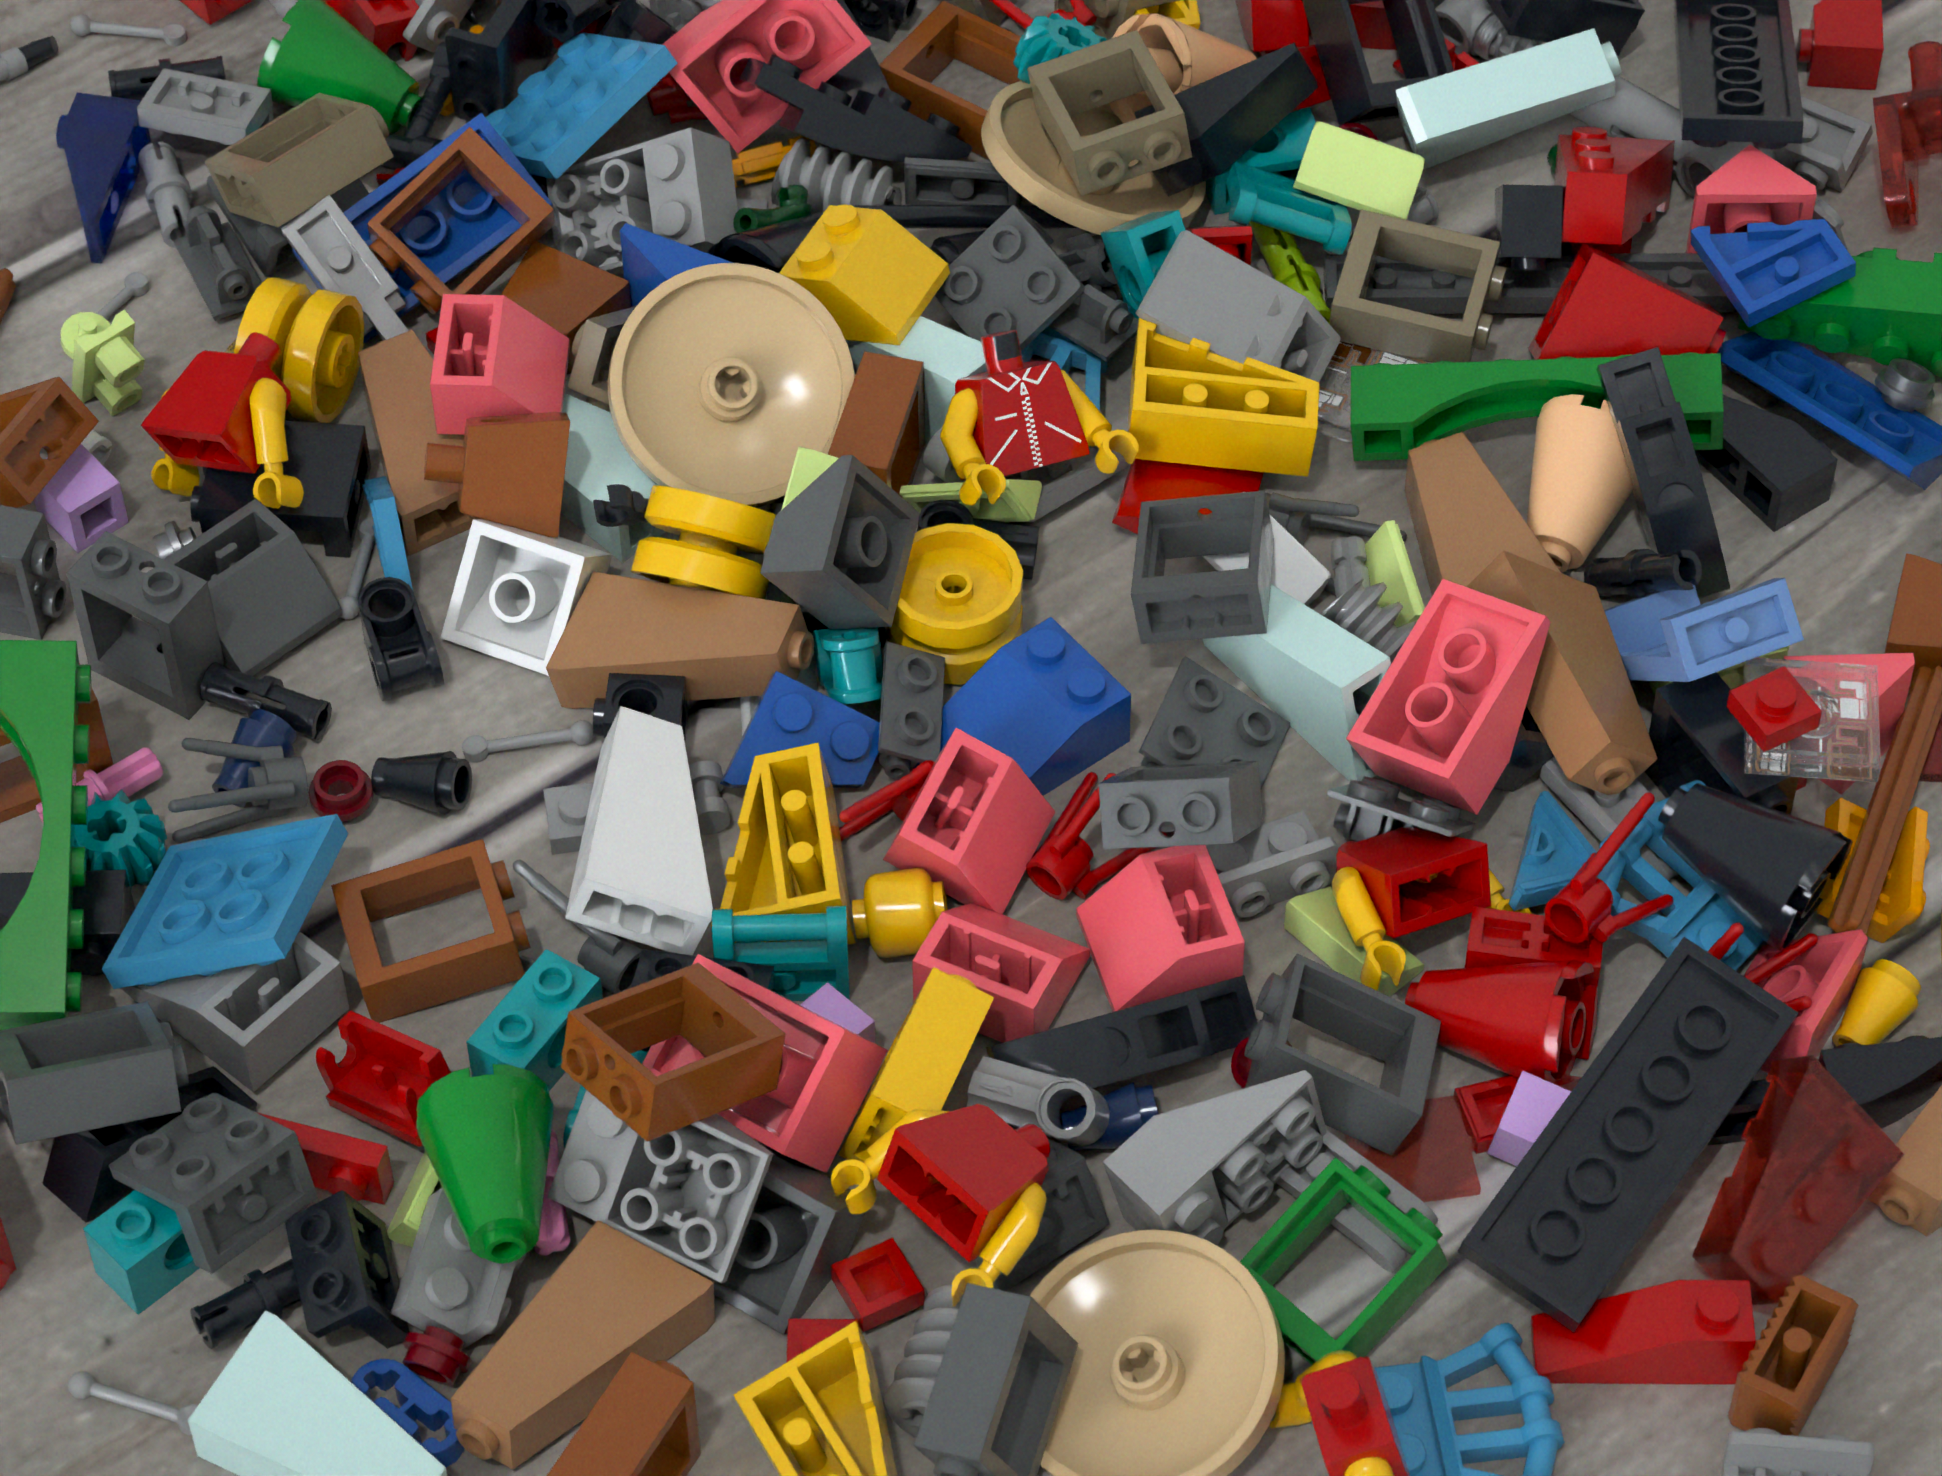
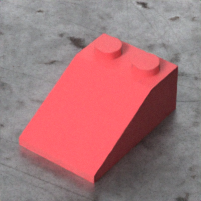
[662,0,872,154]
[1346,579,1551,815]
[642,954,888,1173]

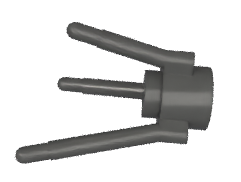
[1265,492,1407,596]
[168,738,308,843]
[513,860,642,994]

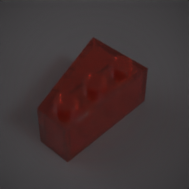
[1692,1055,1904,1305]

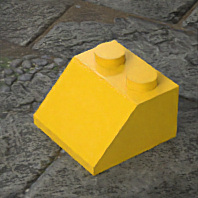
[779,205,950,345]

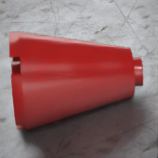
[1405,960,1598,1091]

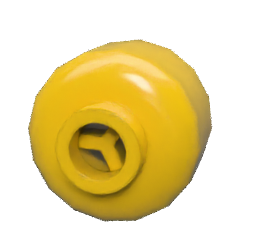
[852,868,948,958]

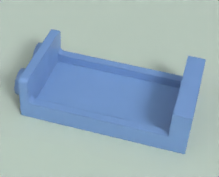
[1604,578,1804,682]

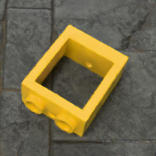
[838,967,994,1162]

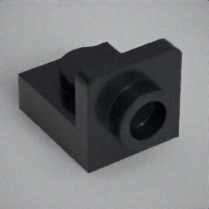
[597,0,678,45]

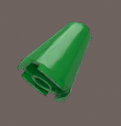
[257,0,422,133]
[416,1064,554,1263]

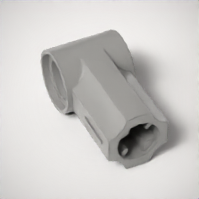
[967,1056,1110,1146]

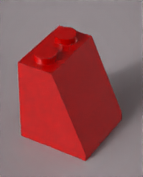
[1528,243,1726,360]

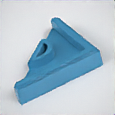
[363,476,413,590]
[1509,791,1596,911]

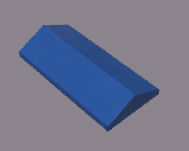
[292,113,553,344]
[1717,332,1942,490]

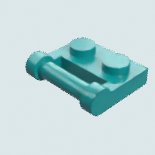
[1226,161,1352,255]
[712,906,850,1001]

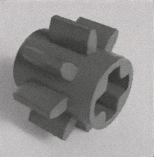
[1058,232,1118,300]

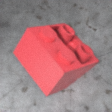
[430,294,570,435]
[883,728,1055,914]
[1076,845,1245,1012]
[912,903,1090,1043]

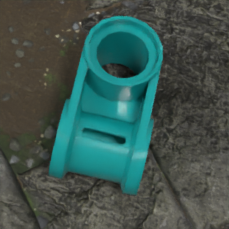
[813,627,883,704]

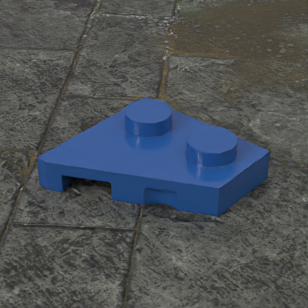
[1691,219,1856,328]
[720,671,880,788]

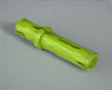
[1248,221,1331,324]

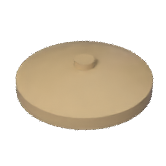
[981,81,1206,235]
[608,263,855,508]
[1030,1229,1285,1476]

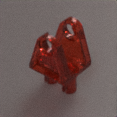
[1873,41,1942,229]

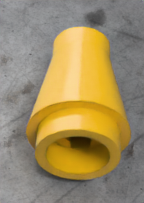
[1832,959,1921,1046]

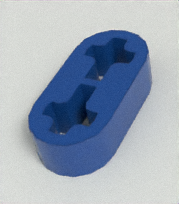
[351,1359,465,1468]

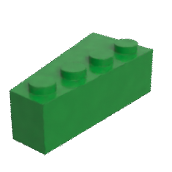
[1737,247,1942,378]

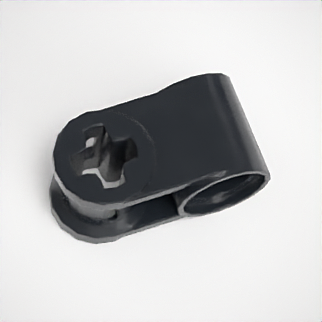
[358,577,444,701]

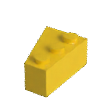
[1127,318,1319,477]
[711,743,856,945]
[733,1321,897,1476]

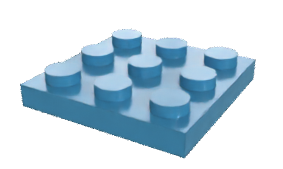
[486,33,678,180]
[102,814,348,989]

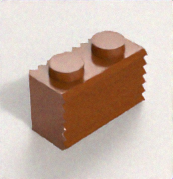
[1728,1275,1858,1436]

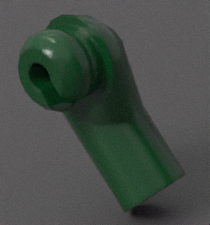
[733,185,812,233]

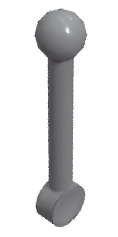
[71,14,187,46]
[96,272,149,320]
[338,518,376,620]
[462,720,594,762]
[68,1371,198,1435]

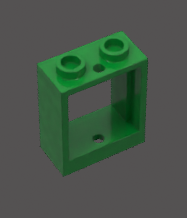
[1240,1157,1449,1365]

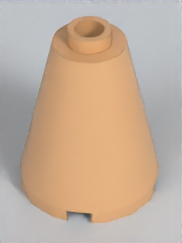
[1109,13,1257,123]
[1527,394,1634,572]

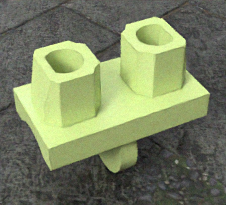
[60,310,145,416]

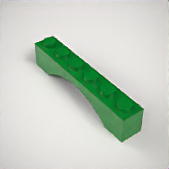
[1350,352,1724,461]
[0,640,92,1030]

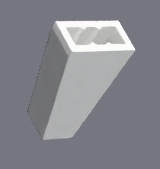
[565,706,713,955]

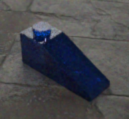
[56,92,152,264]

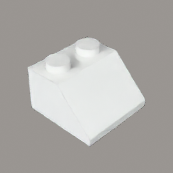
[440,519,612,676]

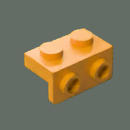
[1817,797,1930,943]

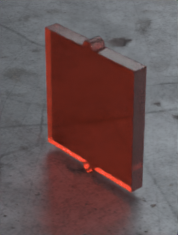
[1344,1095,1481,1202]

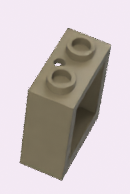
[1027,30,1192,196]
[204,93,394,227]
[1330,210,1507,363]

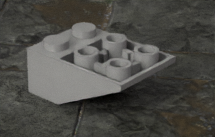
[546,127,738,278]
[1135,230,1342,382]
[120,931,350,1092]
[1103,1070,1327,1245]
[547,1090,774,1283]

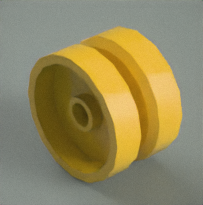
[234,278,365,423]
[631,485,776,599]
[886,523,1023,685]

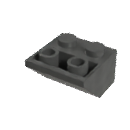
[164,498,342,676]

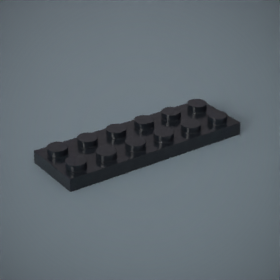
[1674,0,1804,149]
[1458,937,1799,1332]

